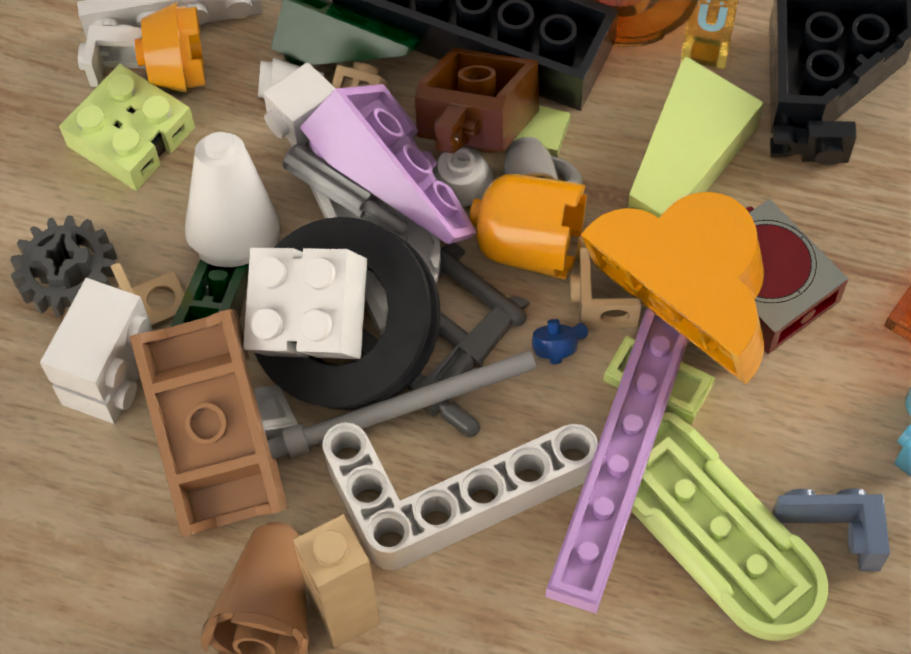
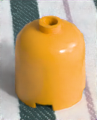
[469,174,587,280]

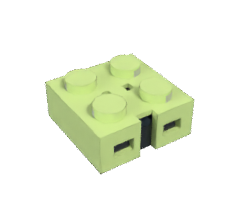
[59,63,195,191]

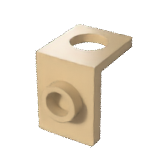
[570,248,641,328]
[111,262,185,328]

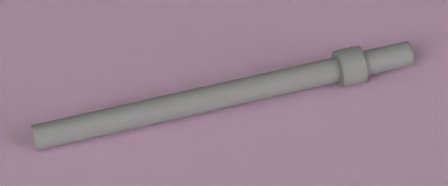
[267,350,537,459]

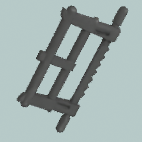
[361,243,530,437]

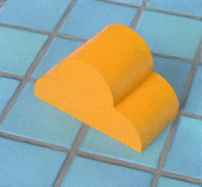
[581,192,764,385]

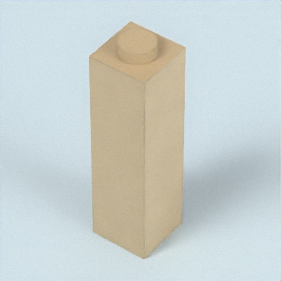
[293,514,381,648]

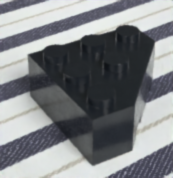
[769,0,911,133]

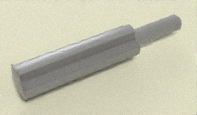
[282,144,409,235]

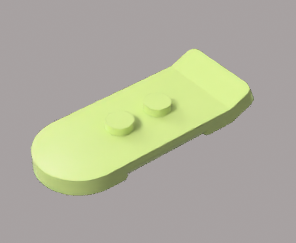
[631,412,828,641]

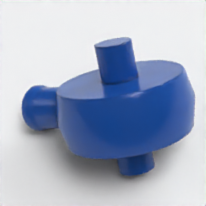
[532,319,588,364]

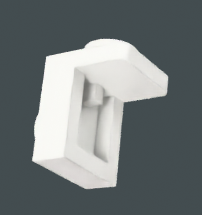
[78,25,146,87]

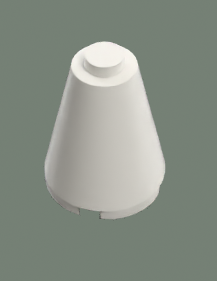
[185,132,280,267]

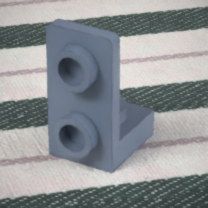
[772,488,890,571]

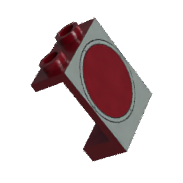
[746,199,849,354]

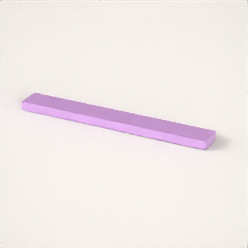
[545,308,689,614]

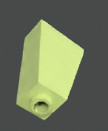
[627,57,764,218]

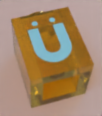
[681,0,739,69]

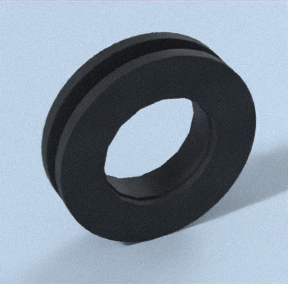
[255,217,441,410]

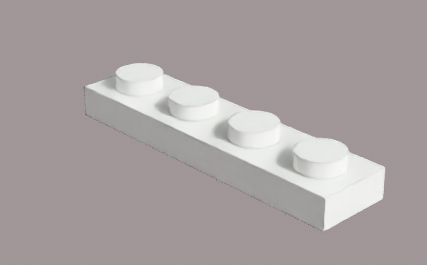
[77,0,263,39]

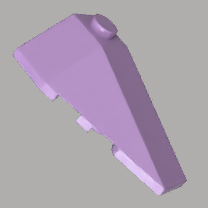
[300,84,477,245]

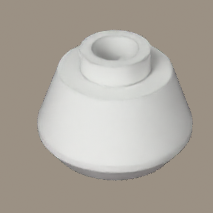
[432,146,493,207]

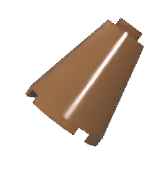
[201,522,309,654]

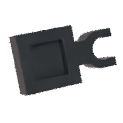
[770,121,857,165]

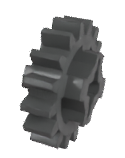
[10,215,117,318]

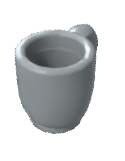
[504,137,582,184]

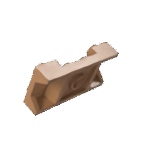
[130,309,289,537]

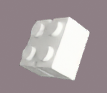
[243,248,367,359]
[40,278,153,424]

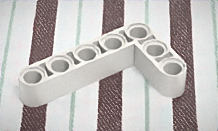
[322,422,598,570]

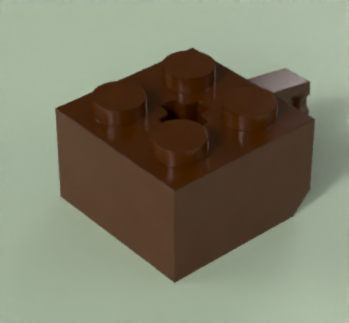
[415,47,539,154]

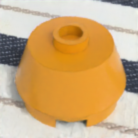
[135,2,206,94]

